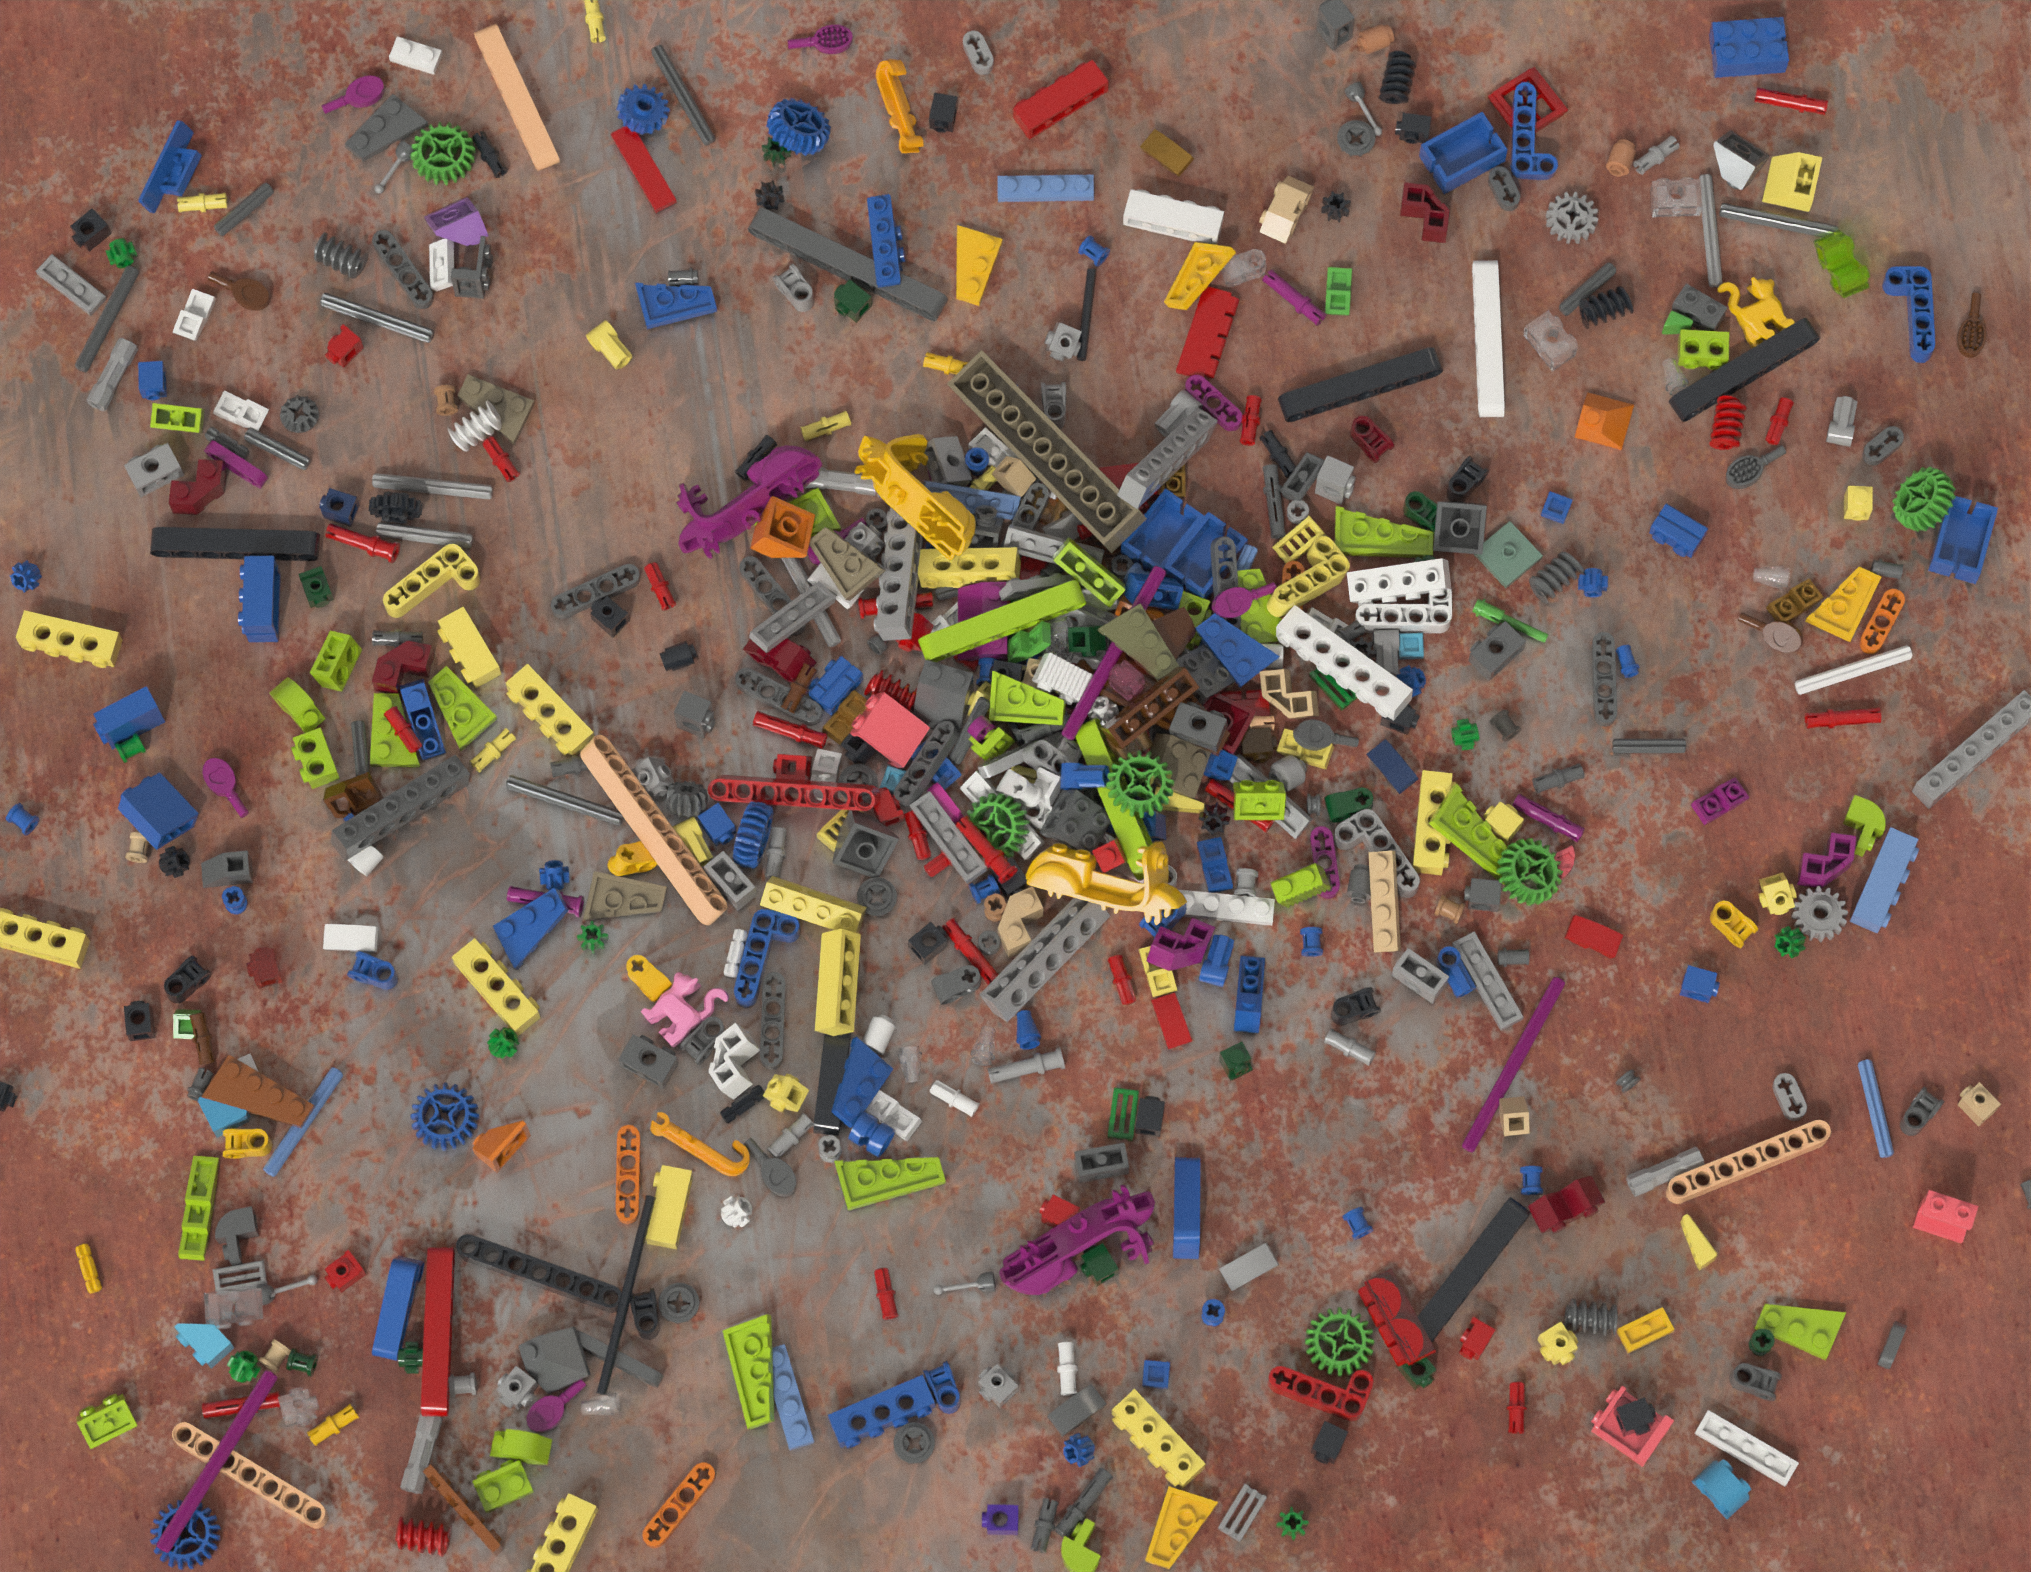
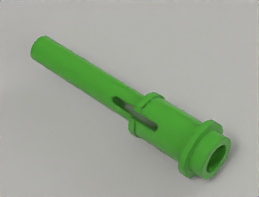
[1472,599,1549,643]

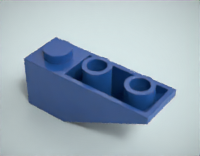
[400,679,446,760]
[1234,956,1265,1033]

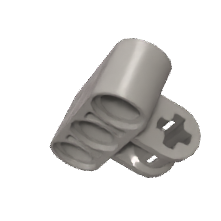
[1022,733,1088,792]

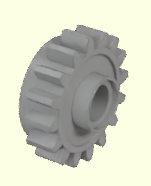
[1791,886,1848,942]

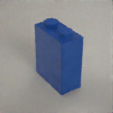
[93,686,165,750]
[118,772,199,850]

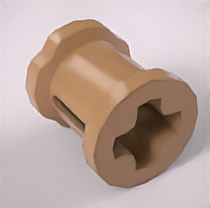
[434,385,458,416]
[984,893,1007,922]
[1434,895,1466,924]

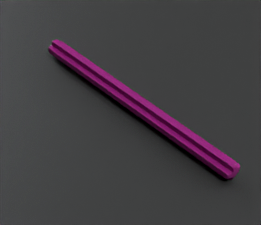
[1062,566,1166,740]
[1462,977,1565,1153]
[156,1370,277,1553]

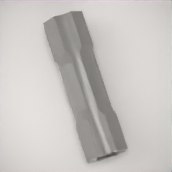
[86,338,138,411]
[804,467,877,496]
[1626,1147,1705,1197]
[400,1414,443,1494]

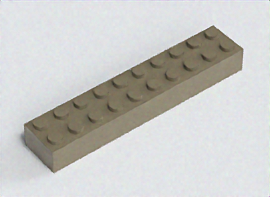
[947,350,1147,553]

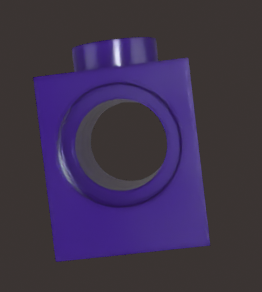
[982,1504,1019,1535]

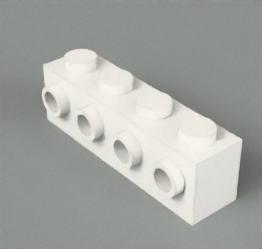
[1123,189,1224,245]
[1347,558,1452,607]

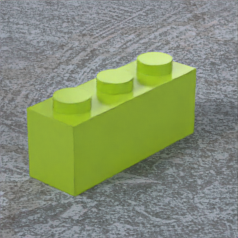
[1053,537,1126,608]

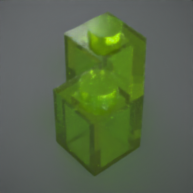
[1814,230,1870,298]

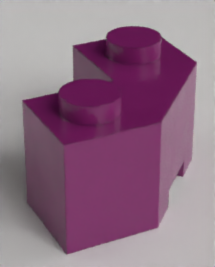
[1797,833,1856,889]
[1146,917,1215,971]

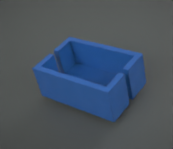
[1709,17,1789,78]
[1419,112,1508,194]
[1121,488,1204,572]
[1928,496,1998,584]
[1164,512,1248,600]
[238,556,281,642]

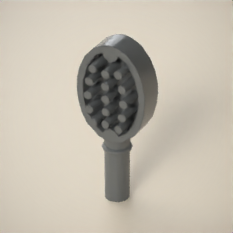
[1725,445,1786,489]
[1293,719,1359,751]
[744,1138,797,1197]

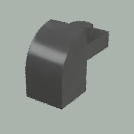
[215,1206,259,1266]

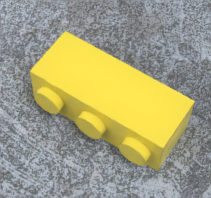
[437,607,502,689]
[646,1165,693,1250]

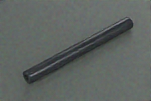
[1077,268,1096,361]

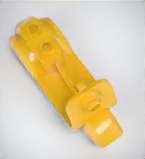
[855,434,976,560]
[1026,842,1187,925]

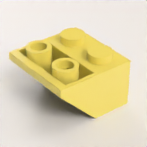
[1762,152,1822,212]

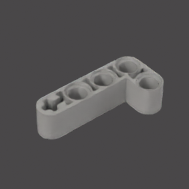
[1334,809,1420,898]

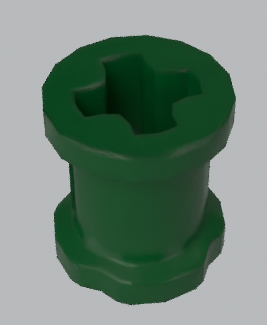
[1748,1329,1775,1356]
[286,1348,318,1377]

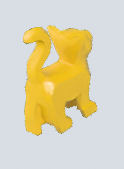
[1717,277,1795,348]

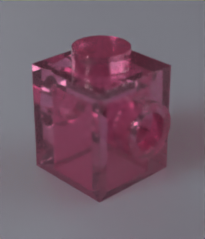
[1109,660,1145,701]

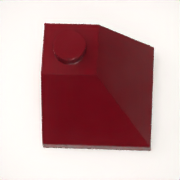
[1203,693,1257,755]

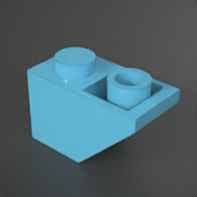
[174,1323,234,1369]

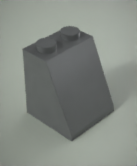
[913,660,974,736]

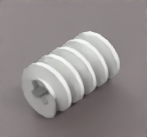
[447,400,502,452]

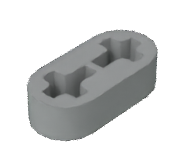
[963,31,994,75]
[1772,1073,1807,1121]

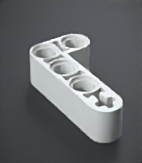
[1355,590,1452,633]

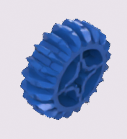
[766,98,831,156]
[733,801,774,869]
[410,1083,480,1151]
[150,1500,221,1570]

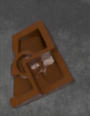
[1152,607,1196,660]
[323,772,384,818]

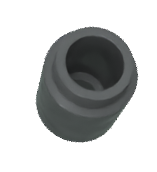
[1347,864,1371,903]

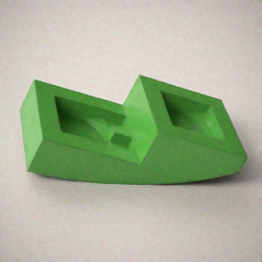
[1325,267,1352,316]
[1007,621,1051,663]

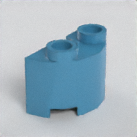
[1691,1459,1751,1519]

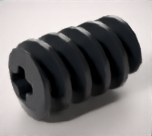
[1378,51,1417,104]
[1579,286,1634,329]

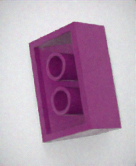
[958,582,1007,661]

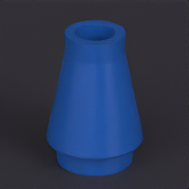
[965,447,989,476]
[1016,1010,1041,1050]

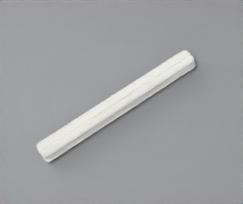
[1795,645,1912,695]

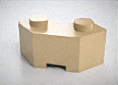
[1259,176,1314,243]
[1260,669,1319,719]
[998,886,1043,958]

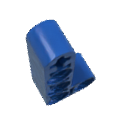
[1511,82,1558,180]
[1882,266,1935,363]
[734,909,800,1008]
[1173,1157,1200,1259]
[372,1256,424,1361]

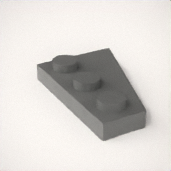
[345,94,429,162]

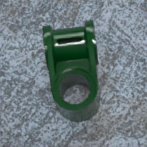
[1403,491,1437,536]
[1324,787,1373,823]

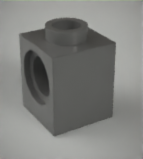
[1464,878,1502,912]

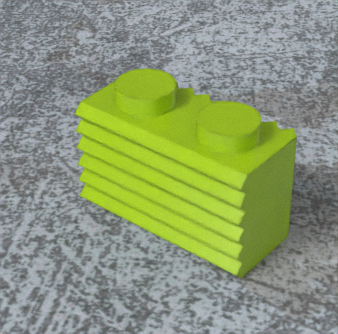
[1271,863,1331,908]

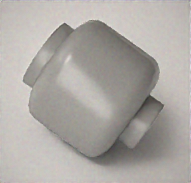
[1269,755,1307,792]

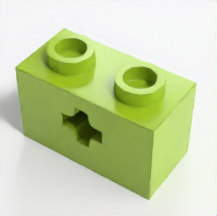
[150,403,205,433]

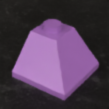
[424,197,489,246]

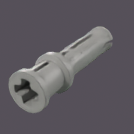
[987,1047,1065,1084]

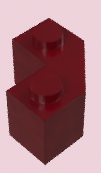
[1400,182,1450,243]
[168,459,227,515]
[743,638,817,683]
[372,641,435,694]
[1527,1176,1605,1234]

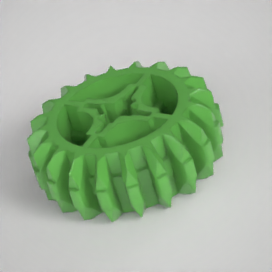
[411,121,476,186]
[1892,467,1956,532]
[1106,750,1174,818]
[966,793,1030,858]
[1496,838,1563,906]
[1305,1307,1375,1377]

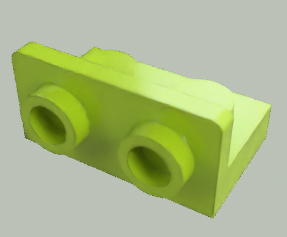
[968,727,1015,761]
[1233,780,1286,820]
[76,1394,138,1449]
[472,1459,534,1514]

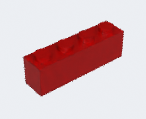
[1013,60,1109,140]

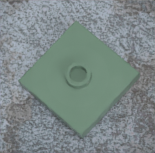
[1474,521,1543,588]

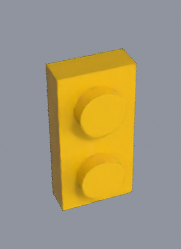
[1616,1307,1675,1354]

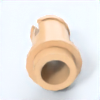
[1248,716,1274,732]

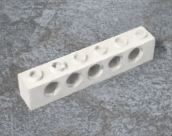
[1276,605,1413,721]

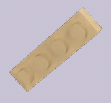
[1368,851,1401,953]

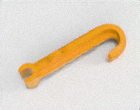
[876,59,924,153]
[650,1112,750,1176]

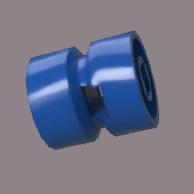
[848,1111,896,1158]

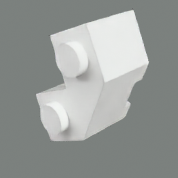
[709,1023,760,1100]

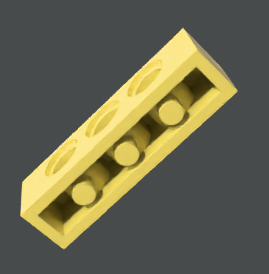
[918,547,1021,588]
[16,610,123,668]
[506,664,594,756]
[1412,770,1456,875]
[760,876,867,933]
[0,908,90,969]
[452,938,540,1036]
[526,1493,599,1572]

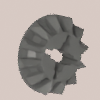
[1337,120,1375,157]
[280,395,319,433]
[838,764,878,801]
[857,877,897,917]
[658,1283,700,1324]
[894,1422,935,1464]

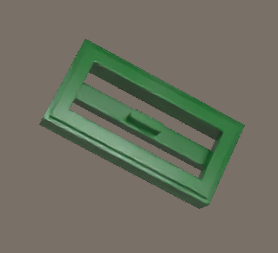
[1309,668,1357,711]
[1108,1087,1139,1142]

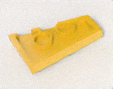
[956,225,1003,306]
[1164,242,1236,310]
[1805,567,1881,642]
[1145,1486,1218,1570]

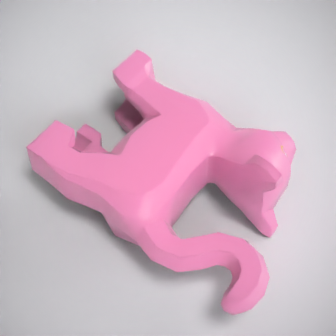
[641,972,729,1048]

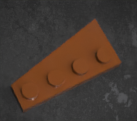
[202,1055,315,1128]
[423,1464,503,1556]

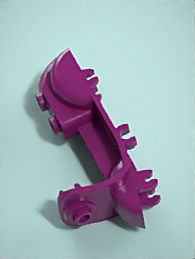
[676,445,822,559]
[999,1185,1155,1295]

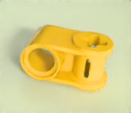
[607,841,658,876]
[1710,901,1758,948]
[626,955,672,1003]
[223,1129,273,1159]

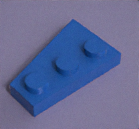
[635,283,717,329]
[1195,613,1280,688]
[493,888,569,970]
[831,1037,893,1128]

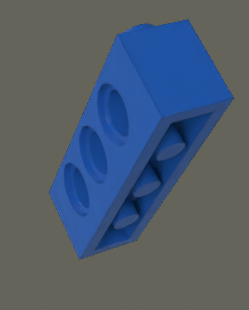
[828,1375,935,1449]

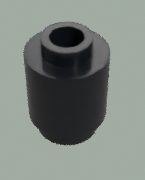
[660,641,698,671]

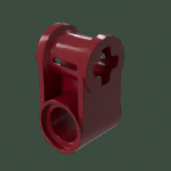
[1350,415,1395,463]

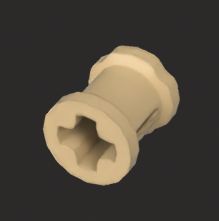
[125,832,149,863]
[258,1339,291,1373]

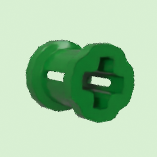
[114,733,146,763]

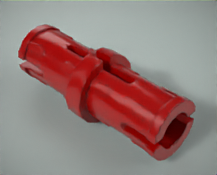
[1239,395,1262,446]

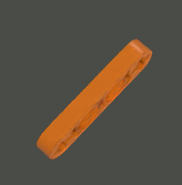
[616,1125,641,1224]
[642,1462,716,1548]

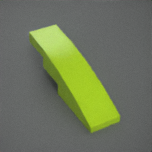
[178,1156,219,1261]

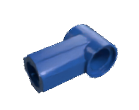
[1060,763,1110,790]
[1199,934,1235,987]
[1436,946,1476,999]

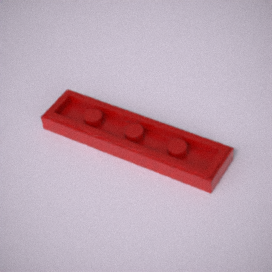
[610,126,677,213]

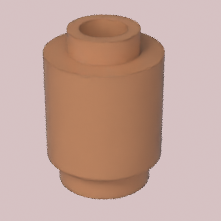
[1357,24,1394,54]
[1606,139,1636,177]

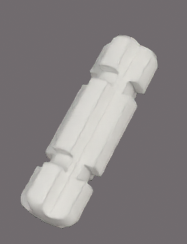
[724,929,748,978]

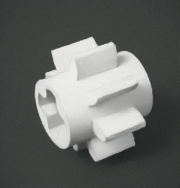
[1088,696,1119,721]
[721,1195,752,1228]

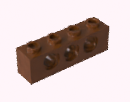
[1100,667,1200,749]

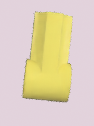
[586,320,632,370]
[672,816,713,867]

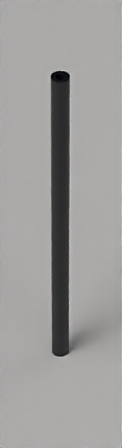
[597,1195,656,1395]

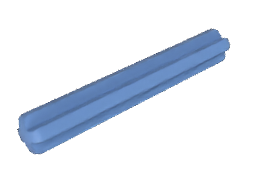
[1858,1060,1894,1158]

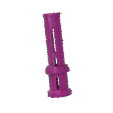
[507,886,584,918]

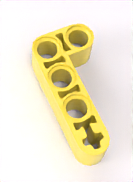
[1267,536,1350,617]
[383,544,480,618]

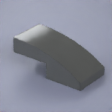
[1047,1384,1106,1437]

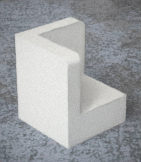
[1034,767,1061,807]

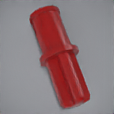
[1765,397,1794,445]
[482,436,520,482]
[644,562,676,611]
[384,706,422,753]
[904,811,931,860]
[924,850,953,877]
[1107,955,1136,1005]
[874,1268,899,1320]
[1506,1382,1527,1434]

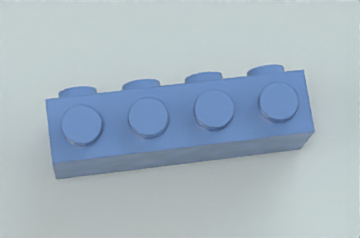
[1850,827,1919,934]

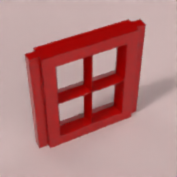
[1488,67,1568,141]

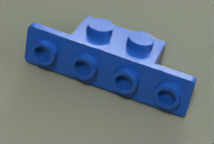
[138,120,202,213]
[867,194,906,288]

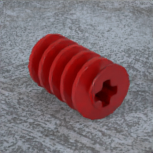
[1709,395,1747,450]
[864,669,917,713]
[395,1516,452,1557]

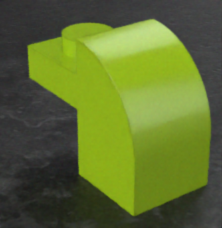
[269,677,326,733]
[1843,795,1886,857]
[490,1429,552,1465]
[1061,1518,1101,1572]

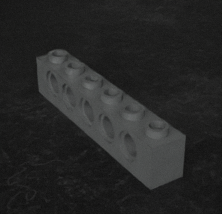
[331,754,470,861]

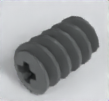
[314,232,368,279]
[1529,552,1584,604]
[1563,1299,1618,1337]

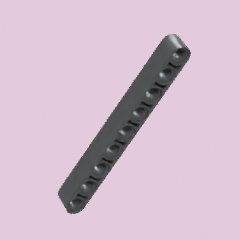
[748,208,948,321]

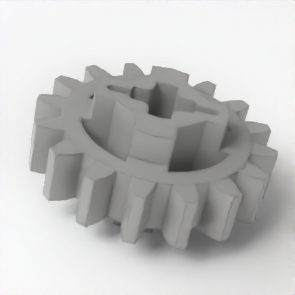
[1545,192,1598,244]

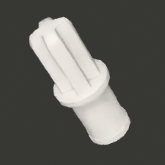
[930,1080,980,1117]

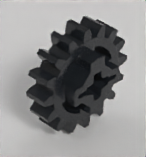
[368,491,422,524]

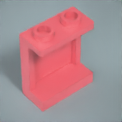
[850,692,930,768]
[1912,1190,1978,1244]
[1591,1385,1674,1467]

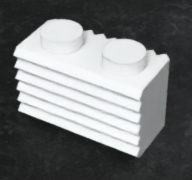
[1032,653,1093,705]

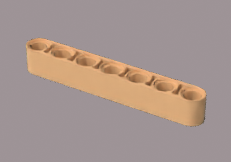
[474,24,560,171]
[1666,1120,1831,1204]
[172,1422,328,1528]

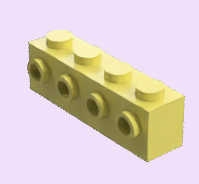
[815,929,861,1036]
[1112,1389,1206,1489]

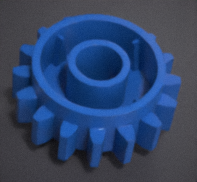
[616,84,670,135]

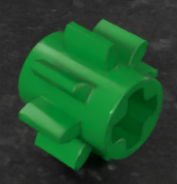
[105,238,137,268]
[1451,718,1480,751]
[577,921,609,954]
[1774,926,1806,959]
[487,1027,520,1059]
[227,1350,261,1383]
[1276,1507,1309,1541]

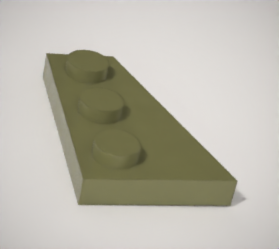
[1098,604,1180,681]

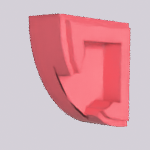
[1554,845,1575,880]

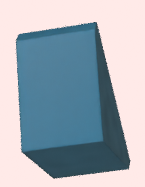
[198,1097,251,1138]

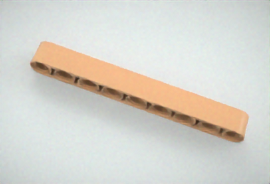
[580,735,727,925]

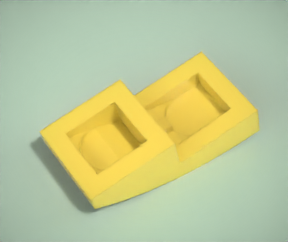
[1276,728,1334,769]
[1138,946,1177,997]

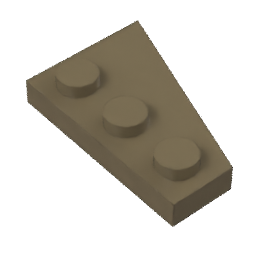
[458,375,535,446]
[809,527,886,601]
[583,871,668,921]

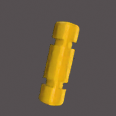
[75,1244,102,1293]

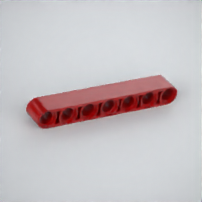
[708,775,881,811]
[421,1247,455,1417]

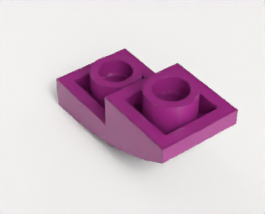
[1691,777,1749,825]

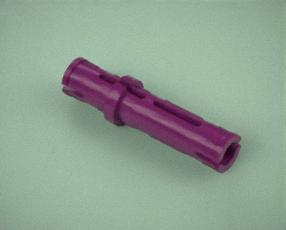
[1262,269,1327,326]
[1512,793,1585,843]

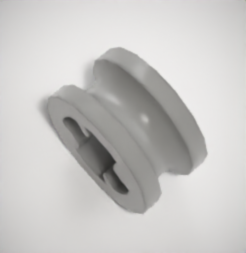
[1287,500,1309,524]

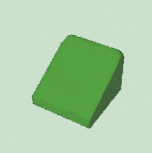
[1662,311,1693,335]
[173,1009,201,1039]

